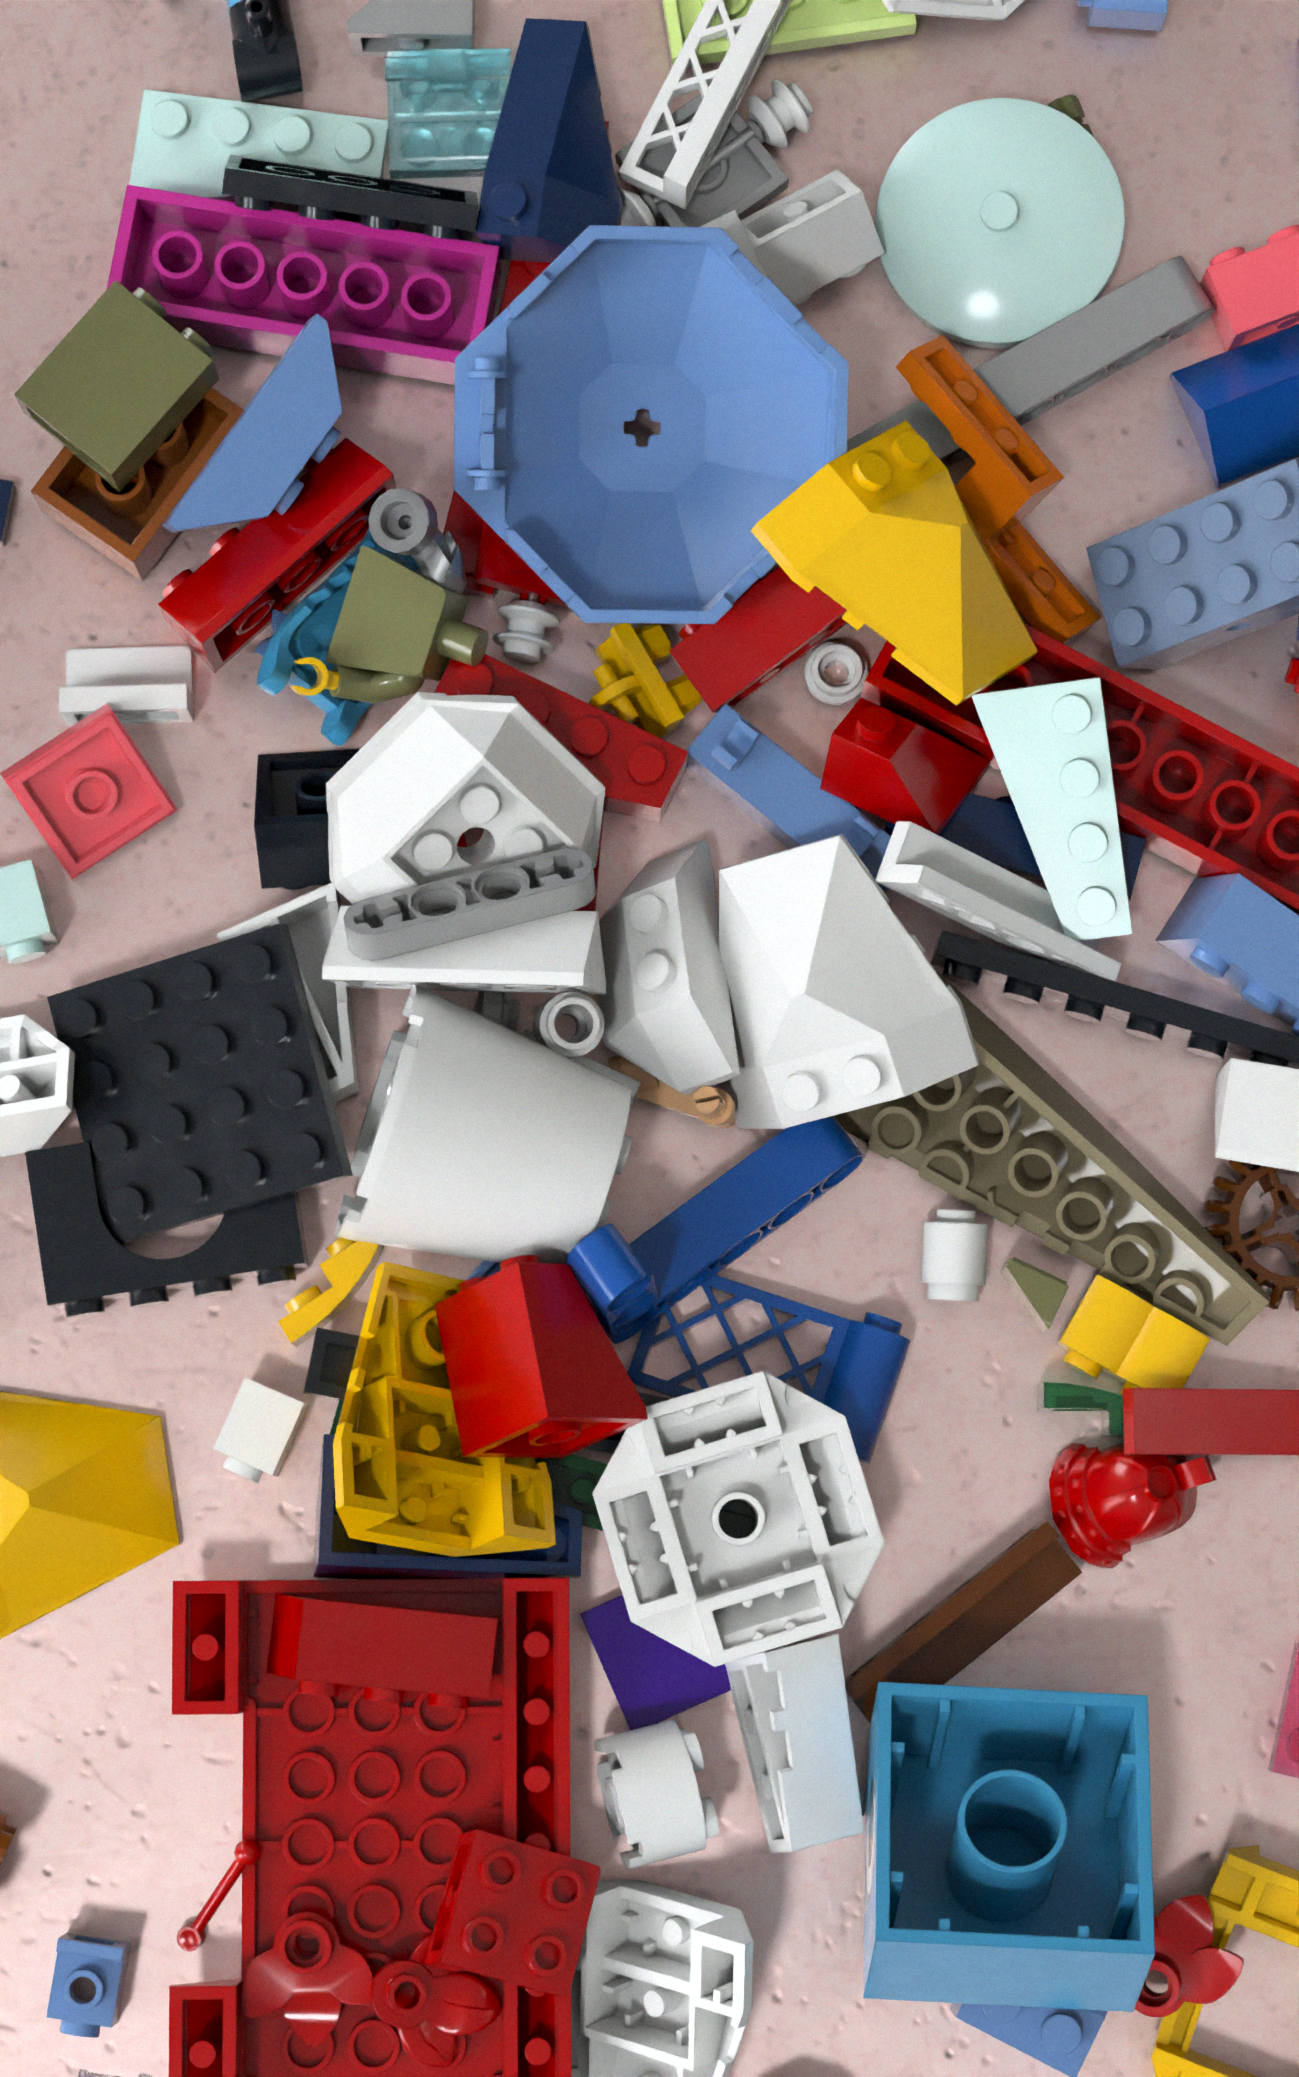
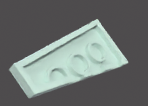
[129,89,390,201]
[971,677,1133,941]

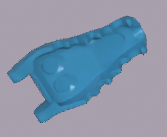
[257,528,420,746]

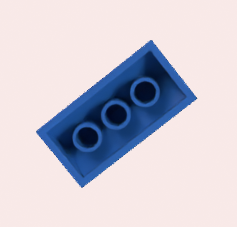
[1169,324,1299,488]

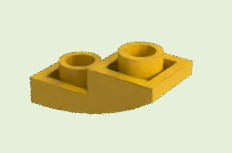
[278,1237,384,1347]

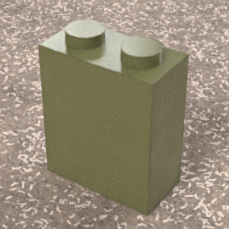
[14,280,219,492]

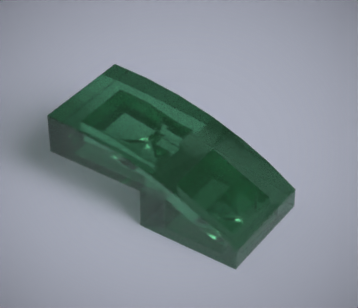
[1037,1382,1124,1437]

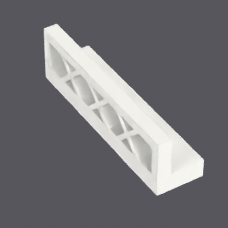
[618,0,792,210]
[875,821,1122,981]

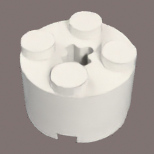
[594,1720,719,1869]

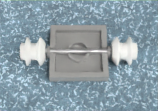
[615,79,813,227]

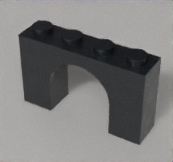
[25,1142,310,1318]

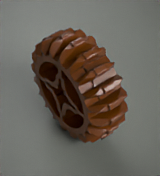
[1202,1160,1299,1312]

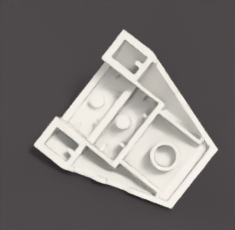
[719,834,980,1129]
[571,1880,753,2077]

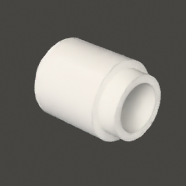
[533,992,604,1059]
[921,1209,988,1301]

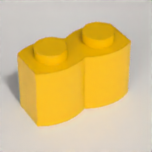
[1056,1274,1211,1396]

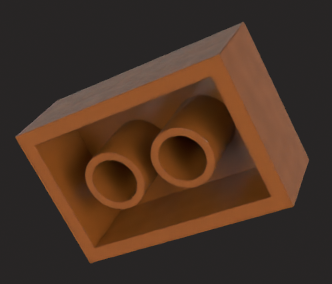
[31,388,244,582]

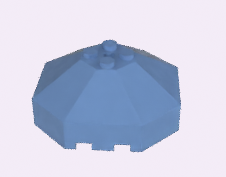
[454,225,849,624]

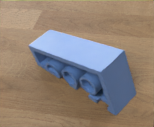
[1155,873,1299,1036]

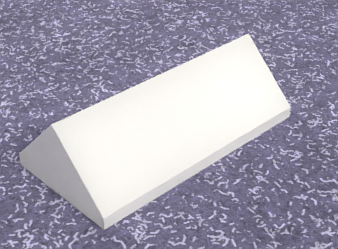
[322,906,606,995]
[1215,1058,1299,1172]

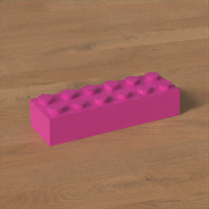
[107,185,502,385]

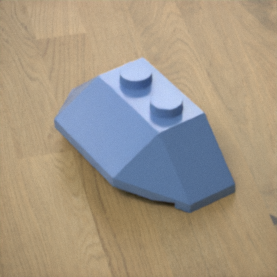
[162,313,342,533]

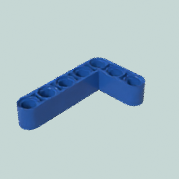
[566,1116,865,1344]

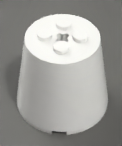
[335,985,631,1264]

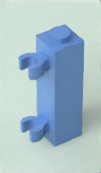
[686,703,891,893]

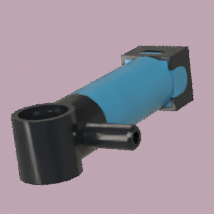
[227,0,303,102]

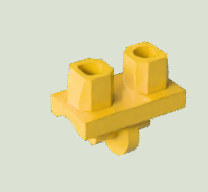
[589,623,702,740]

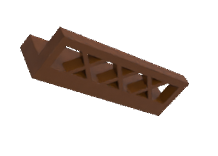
[844,1521,1083,1724]

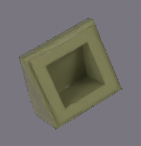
[1000,1257,1069,1332]

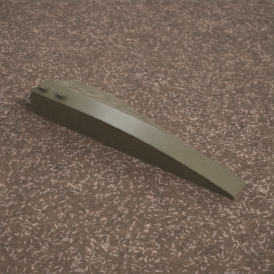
[834,969,1271,1346]

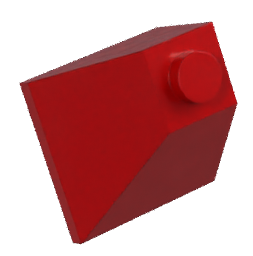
[820,698,990,835]

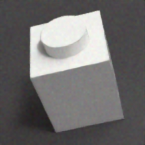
[213,1377,309,1483]

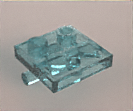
[385,48,511,179]

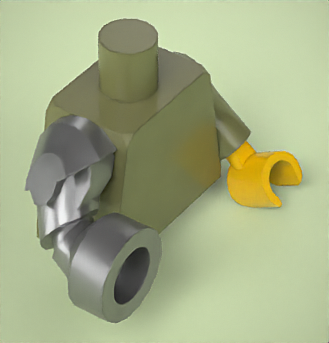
[290,488,489,704]

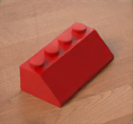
[158,438,396,673]

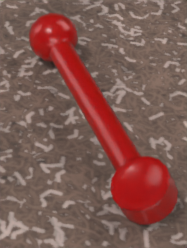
[177,1839,260,1952]

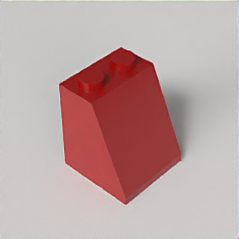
[435,1255,648,1458]

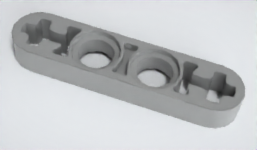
[344,849,596,961]

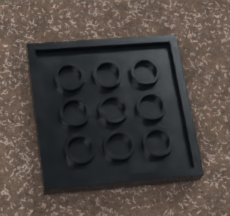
[47,924,353,1244]

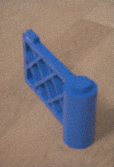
[628,1274,911,1464]

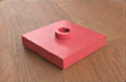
[0,703,178,880]

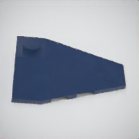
[475,18,623,263]
[313,1434,582,1580]

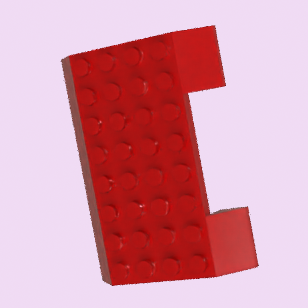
[169,1578,572,2077]

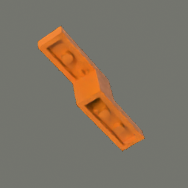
[896,335,1101,645]

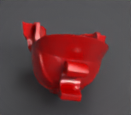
[1049,1443,1217,1569]

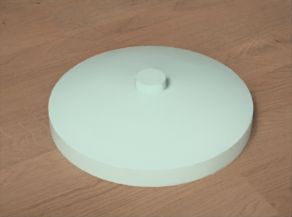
[875,98,1125,349]

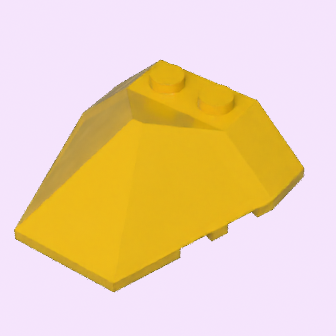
[751,420,1038,706]
[333,1261,556,1557]
[0,1391,181,1640]

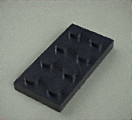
[222,155,479,240]

